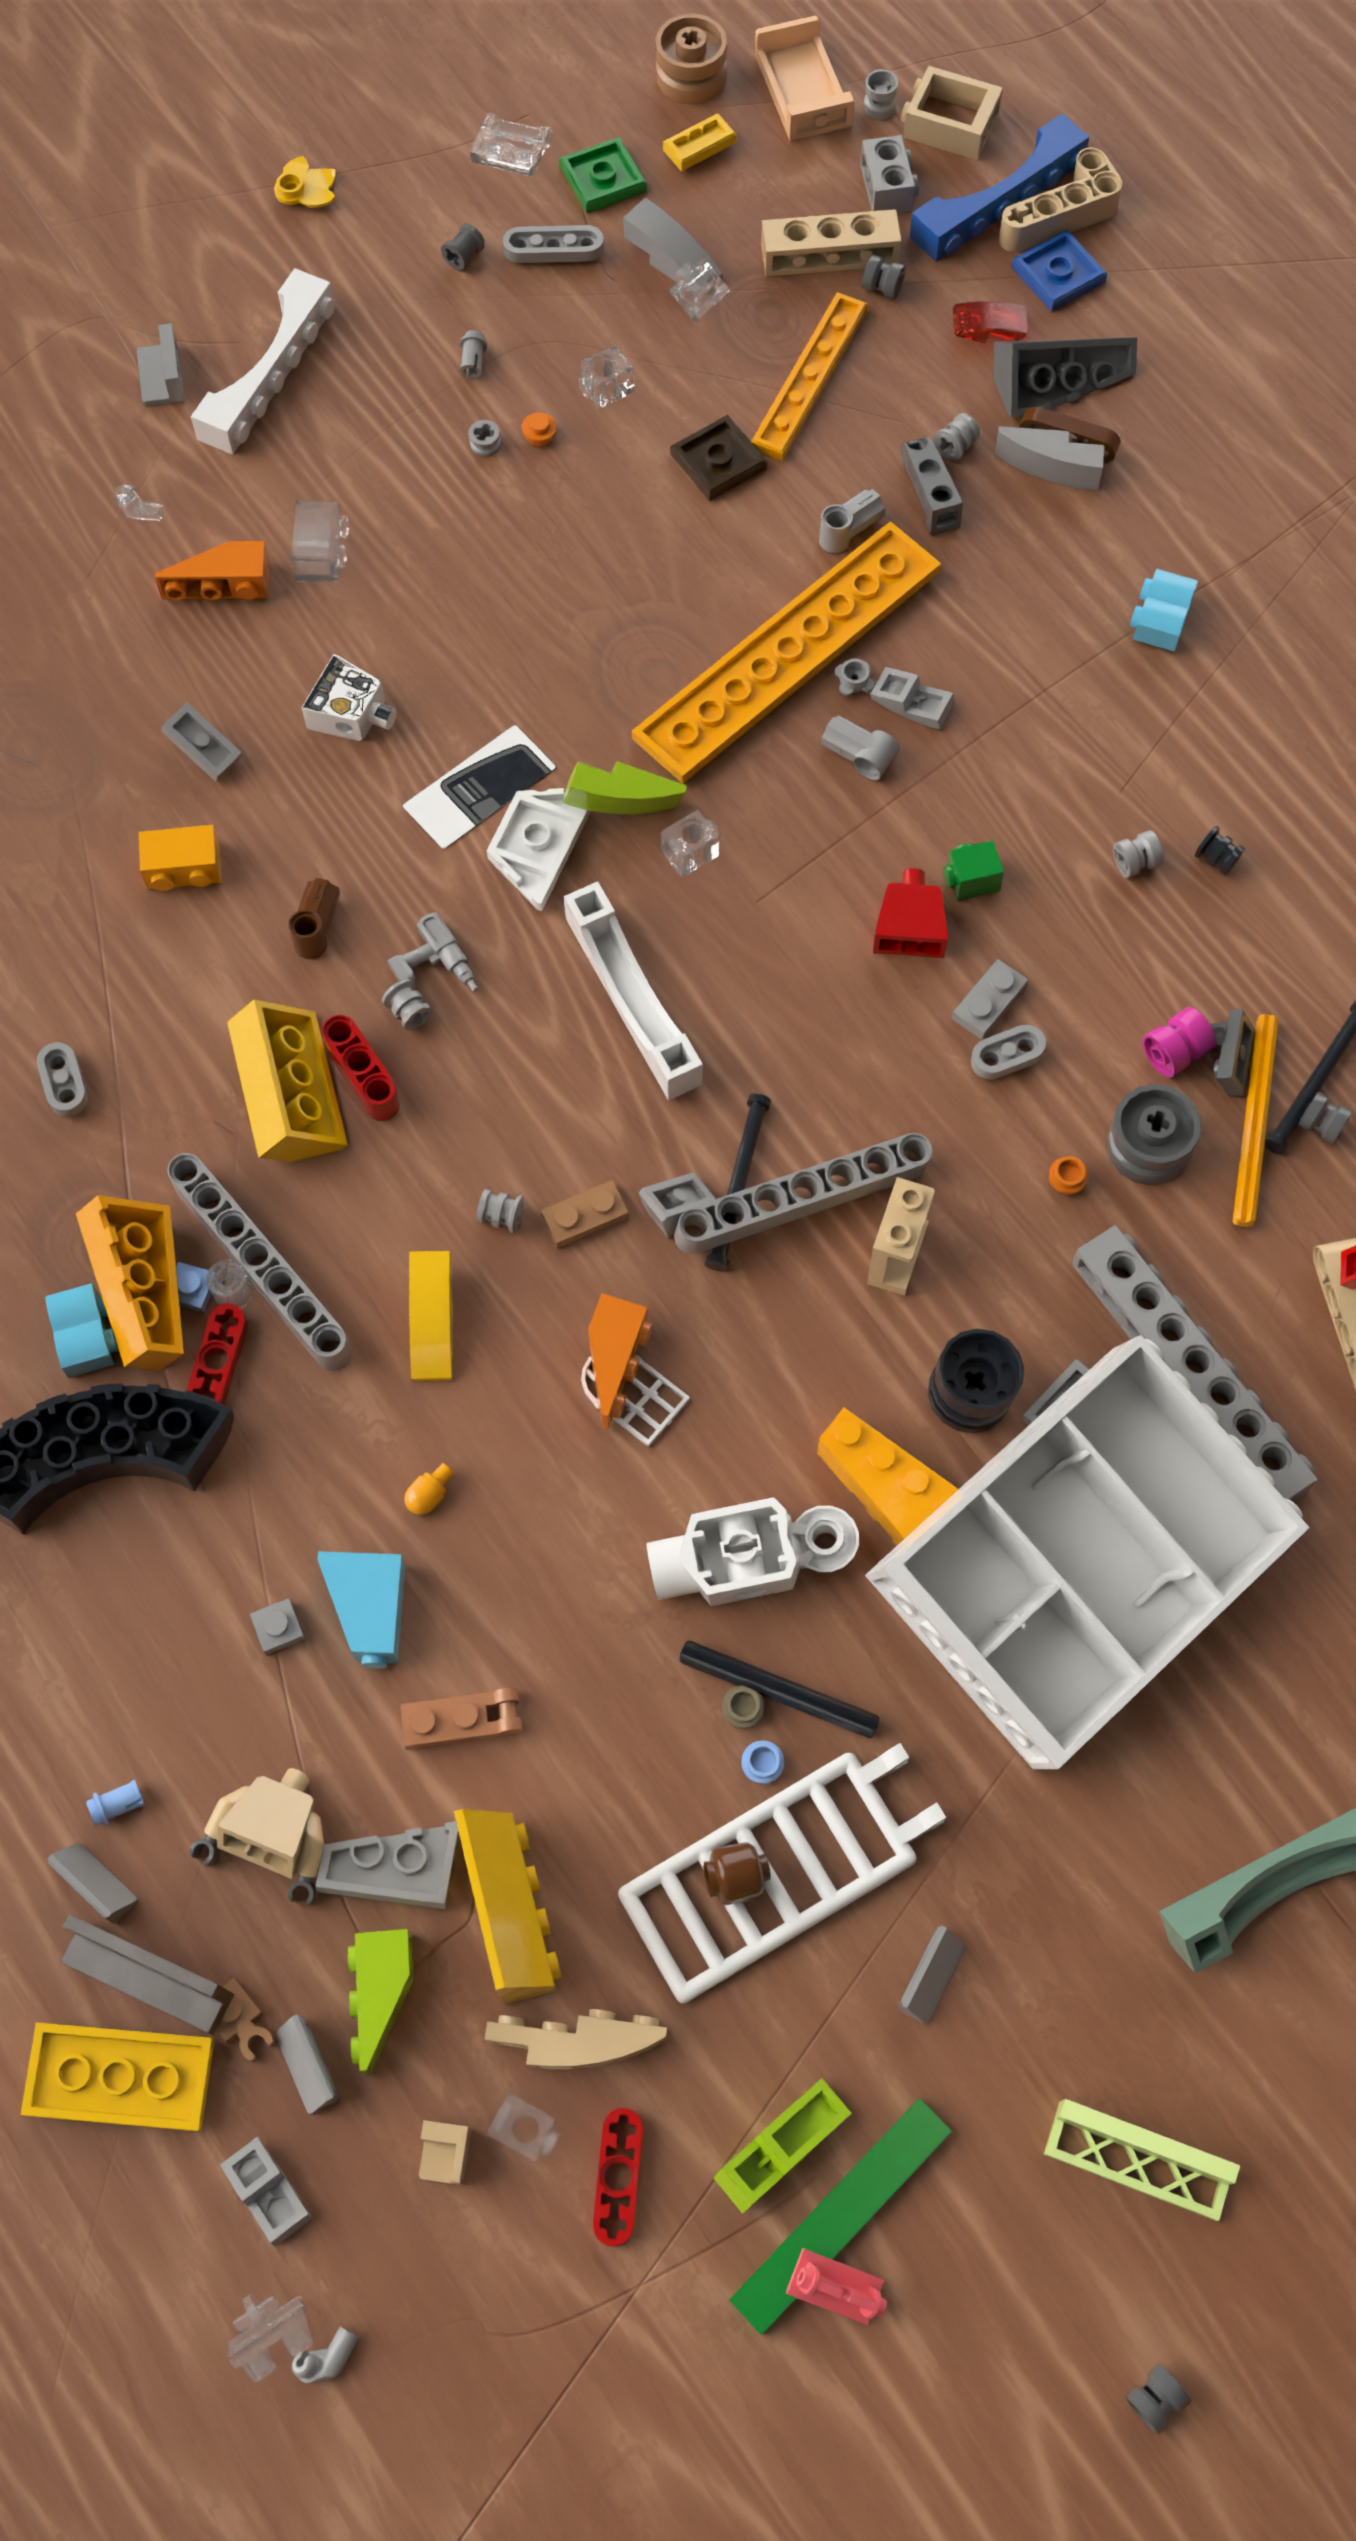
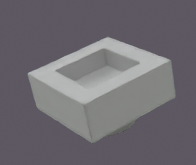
[250,1598,305,1655]

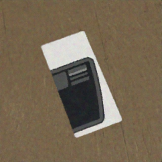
[403,725,555,848]

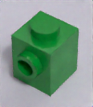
[943,840,1004,901]

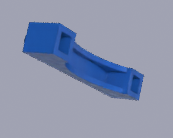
[909,113,1089,261]

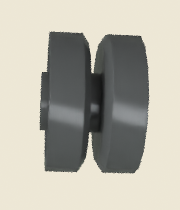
[1106,1084,1201,1185]

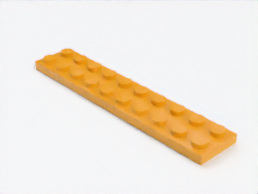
[632,521,941,784]

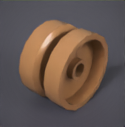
[655,13,727,104]

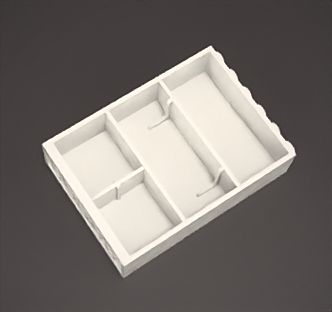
[865,1335,1310,1769]

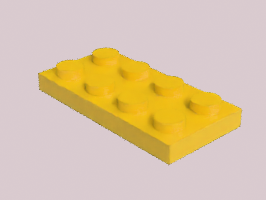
[20,2022,215,2132]

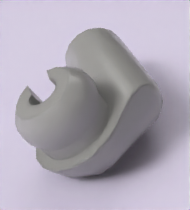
[292,2326,360,2384]

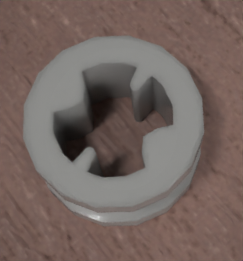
[468,420,501,456]

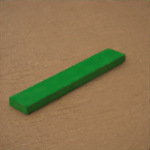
[729,2098,952,2335]

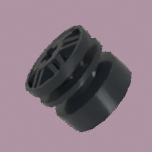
[928,1329,1024,1433]

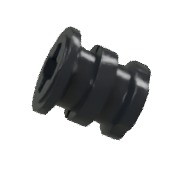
[1194,826,1245,876]

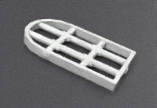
[581,1355,690,1447]

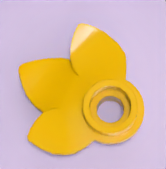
[274,156,336,208]

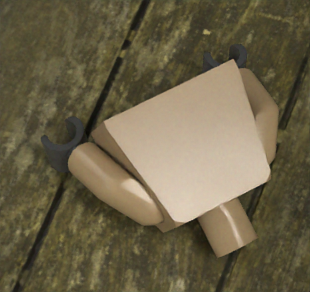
[189,1768,324,1906]

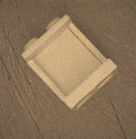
[867,1177,935,1296]

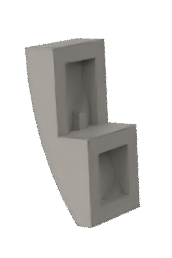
[870,667,955,730]
[220,2137,313,2247]

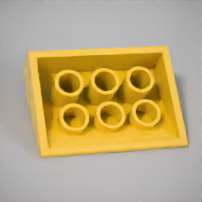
[454,1809,562,2005]

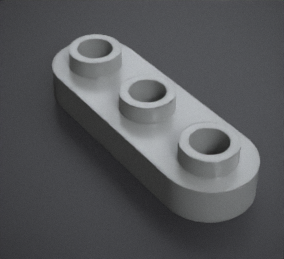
[502,225,604,263]

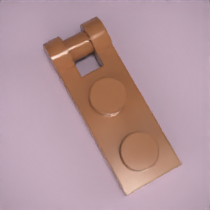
[400,1688,523,1749]

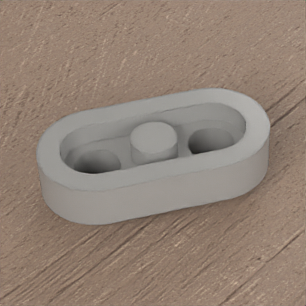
[971,1025,1046,1080]
[37,1042,88,1117]

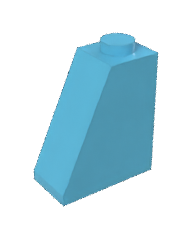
[317,1551,406,1669]

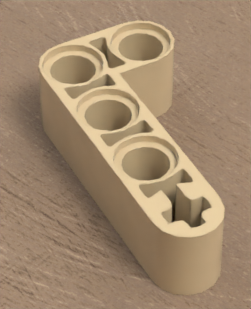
[999,147,1123,252]

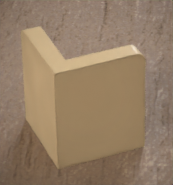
[419,2120,472,2185]

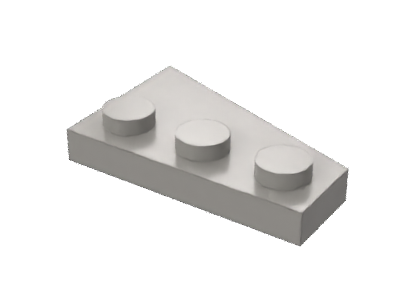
[315,1821,459,1909]

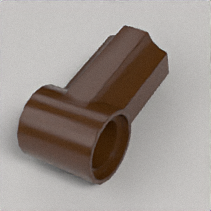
[288,878,340,959]

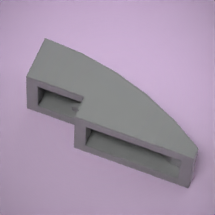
[623,197,723,298]
[995,426,1104,491]

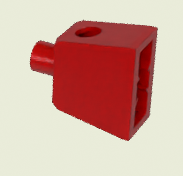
[873,868,948,958]

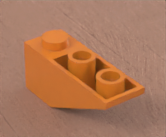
[155,541,270,601]
[588,1293,652,1429]

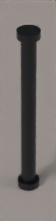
[1264,1000,1356,1154]
[705,1093,771,1272]

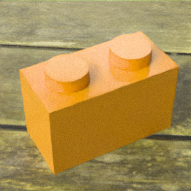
[139,825,222,891]

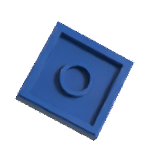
[1011,230,1107,312]

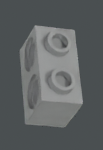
[860,135,919,213]

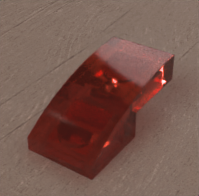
[952,301,1028,344]

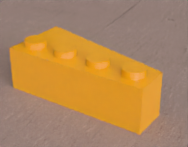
[76,1195,184,1371]
[817,1407,959,1546]

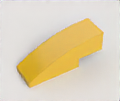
[409,1251,453,1381]

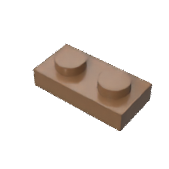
[541,1180,629,1249]

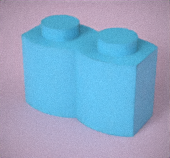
[1129,569,1198,652]
[45,1283,119,1378]

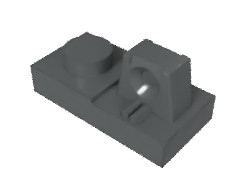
[1211,1009,1255,1096]

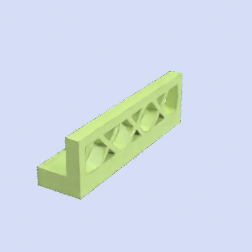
[1044,2099,1240,2221]

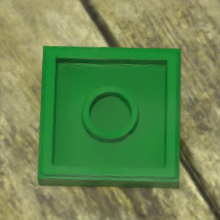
[559,137,647,213]

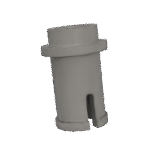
[460,330,488,379]

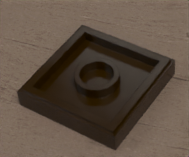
[670,414,767,501]

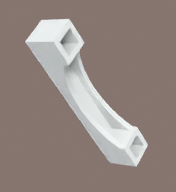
[191,268,335,455]
[564,881,703,1101]

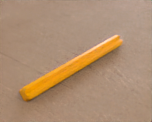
[1233,1014,1279,1228]

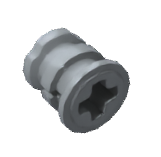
[934,413,980,461]
[382,979,433,1030]
[476,1189,524,1234]

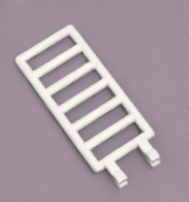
[618,1743,946,2003]

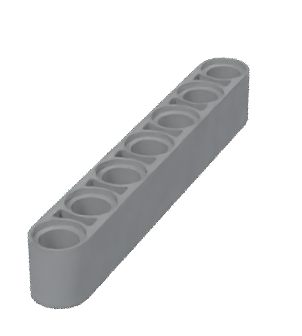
[674,1133,933,1254]
[167,1153,351,1370]

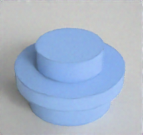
[741,1740,784,1784]

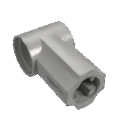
[819,489,886,553]
[821,715,900,780]

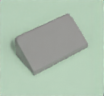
[47,1843,138,1924]
[897,1925,965,2024]
[275,2014,340,2114]

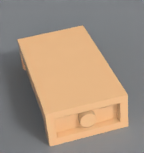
[755,16,854,141]

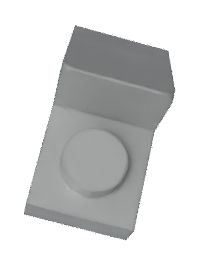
[639,1172,715,1238]

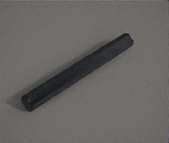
[680,1641,880,1738]

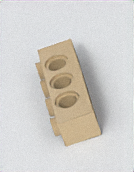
[761,209,901,277]

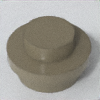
[722,1685,764,1729]

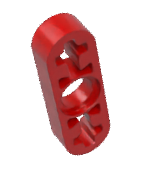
[186,1303,248,1405]
[593,2108,643,2247]

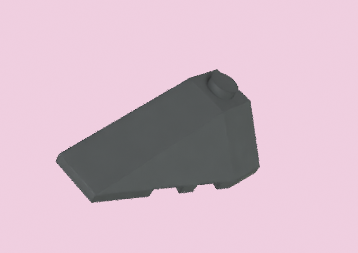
[994,337,1137,417]

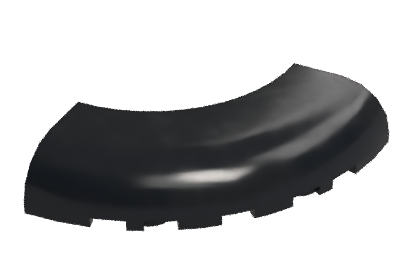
[0,1383,234,1535]

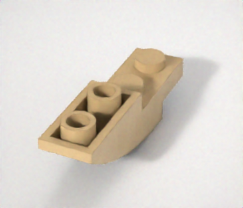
[484,2009,668,2070]

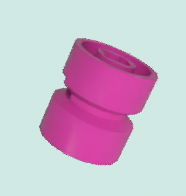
[1142,1007,1217,1078]

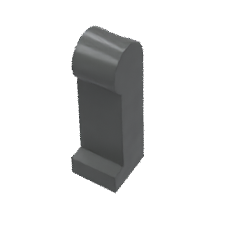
[901,436,963,535]

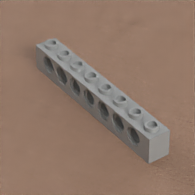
[1072,1225,1317,1502]

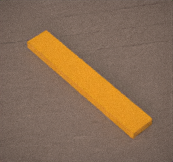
[751,292,868,462]

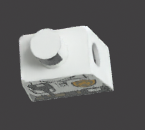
[302,654,397,741]

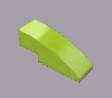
[563,761,687,814]
[713,2078,852,2214]

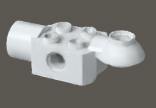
[646,1497,859,1606]

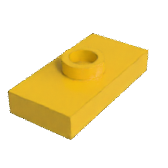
[663,113,736,172]

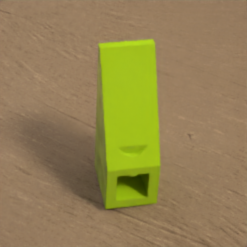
[348,1929,414,2075]

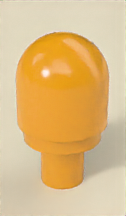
[404,1463,455,1515]

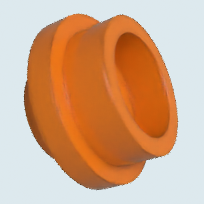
[522,412,557,447]
[1048,1156,1088,1195]

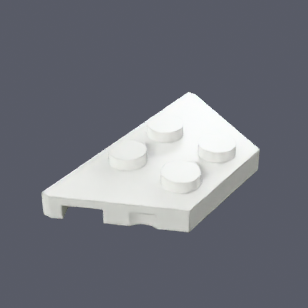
[487,788,591,911]

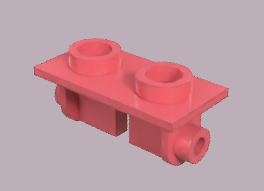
[786,2248,887,2325]

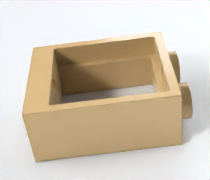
[901,65,1003,160]

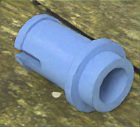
[86,1780,145,1826]

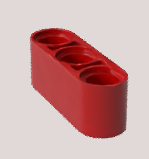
[322,1015,400,1121]

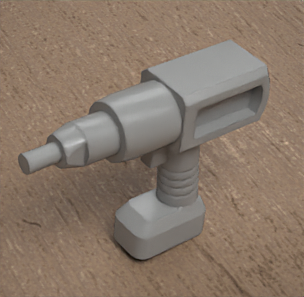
[387,912,479,992]

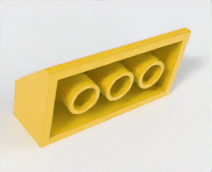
[227,999,348,1162]

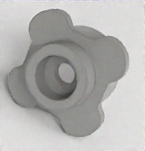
[835,659,874,696]

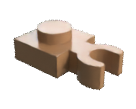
[217,1978,276,2062]

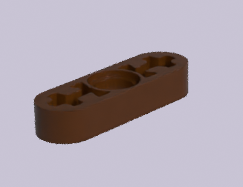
[1019,407,1121,463]

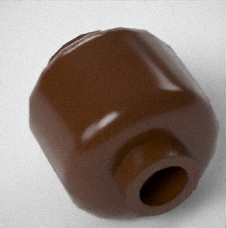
[703,1842,771,1905]

